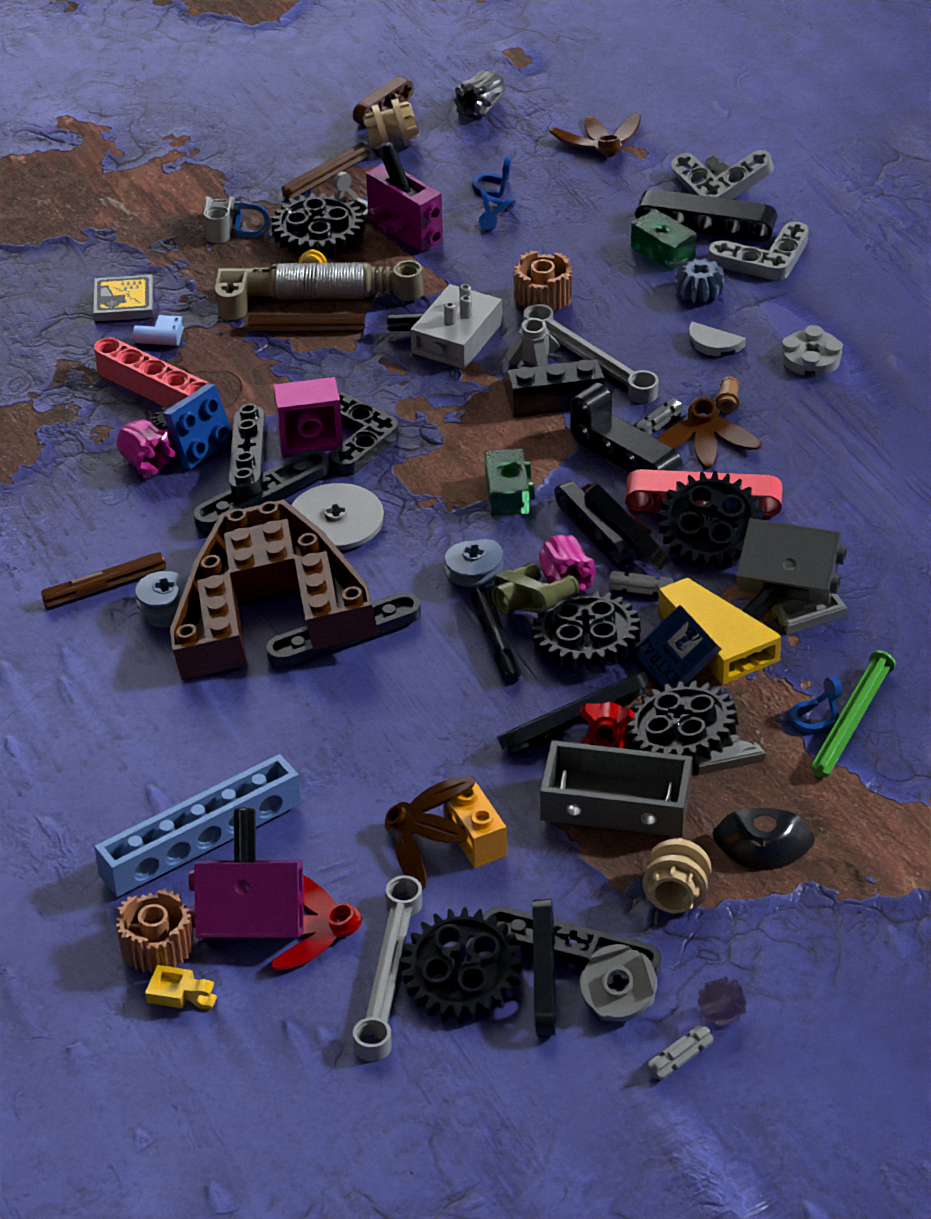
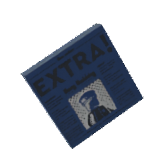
[632,605,722,689]

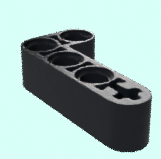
[570,383,683,473]

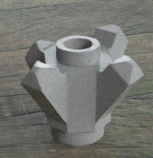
[505,318,560,367]

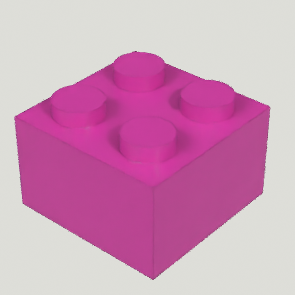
[273,377,343,456]

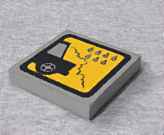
[93,275,153,322]

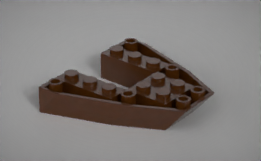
[170,499,379,680]

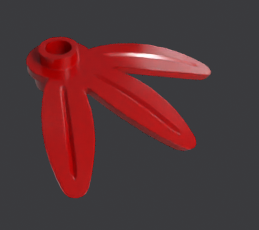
[271,875,362,970]

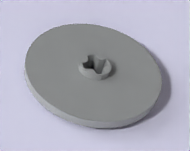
[291,483,384,550]

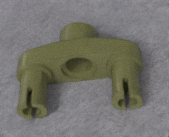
[492,562,579,615]

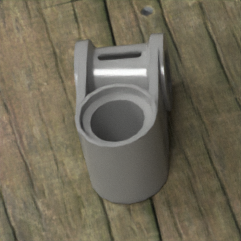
[204,196,236,244]

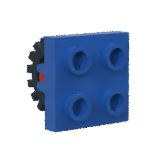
[151,384,233,469]

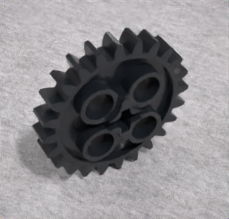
[271,192,364,256]
[658,471,763,570]
[532,590,641,671]
[625,681,739,765]
[401,907,523,1024]

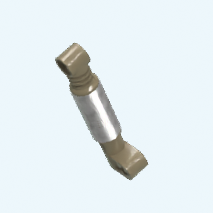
[215,260,424,321]

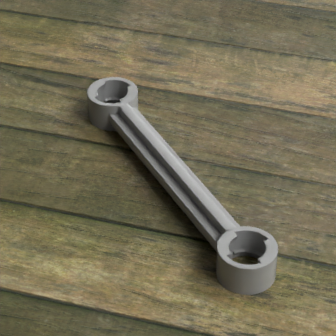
[524,304,659,404]
[353,876,423,1062]

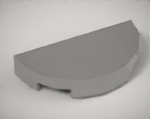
[689,322,746,357]
[697,735,766,775]

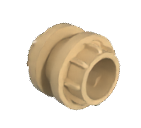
[363,98,420,150]
[642,838,711,914]

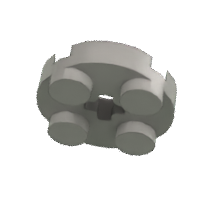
[782,325,843,376]
[580,944,657,1022]

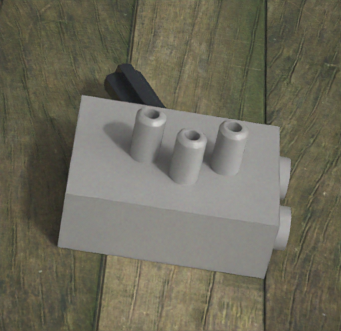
[387,284,503,369]

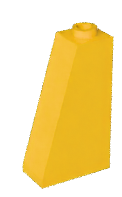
[658,578,781,685]

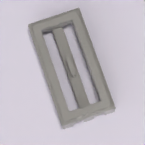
[772,593,847,635]

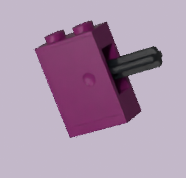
[188,807,304,938]

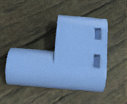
[133,315,184,346]

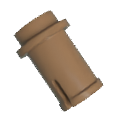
[715,377,740,414]

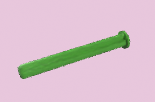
[810,650,896,778]

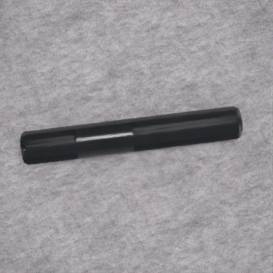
[470,586,521,683]

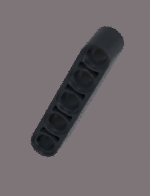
[635,189,778,242]

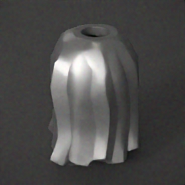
[454,70,506,117]

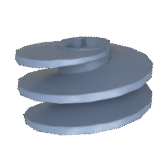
[445,539,504,587]
[135,571,188,628]

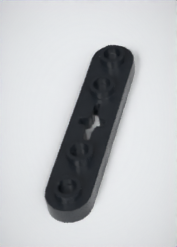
[229,404,267,497]
[194,450,329,533]
[266,592,421,668]
[496,671,649,753]
[483,906,661,976]

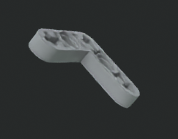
[671,150,774,200]
[709,222,809,280]

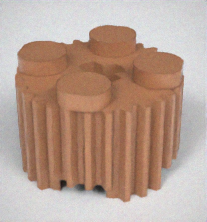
[513,250,572,311]
[116,888,194,973]

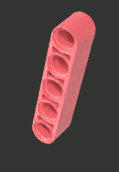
[94,338,210,408]
[625,469,783,518]

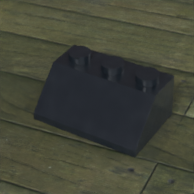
[503,359,604,418]

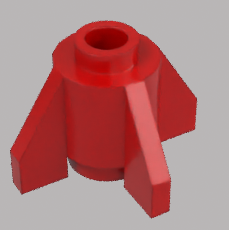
[579,702,635,749]

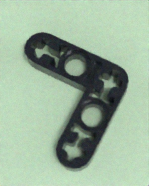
[331,392,399,476]

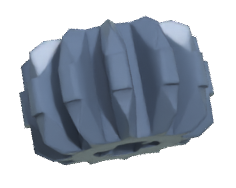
[675,258,724,304]

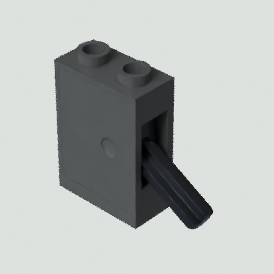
[736,518,847,621]

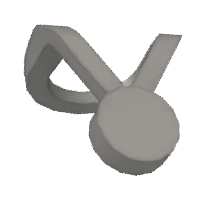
[333,171,368,220]

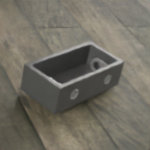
[540,740,693,837]

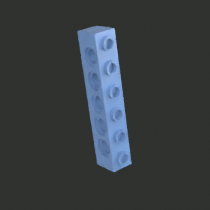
[94,754,301,897]

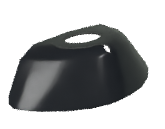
[712,808,815,870]

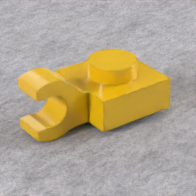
[145,965,217,1010]

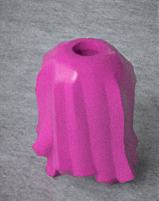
[116,419,176,481]
[539,534,596,600]

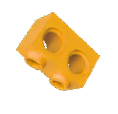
[443,781,507,868]

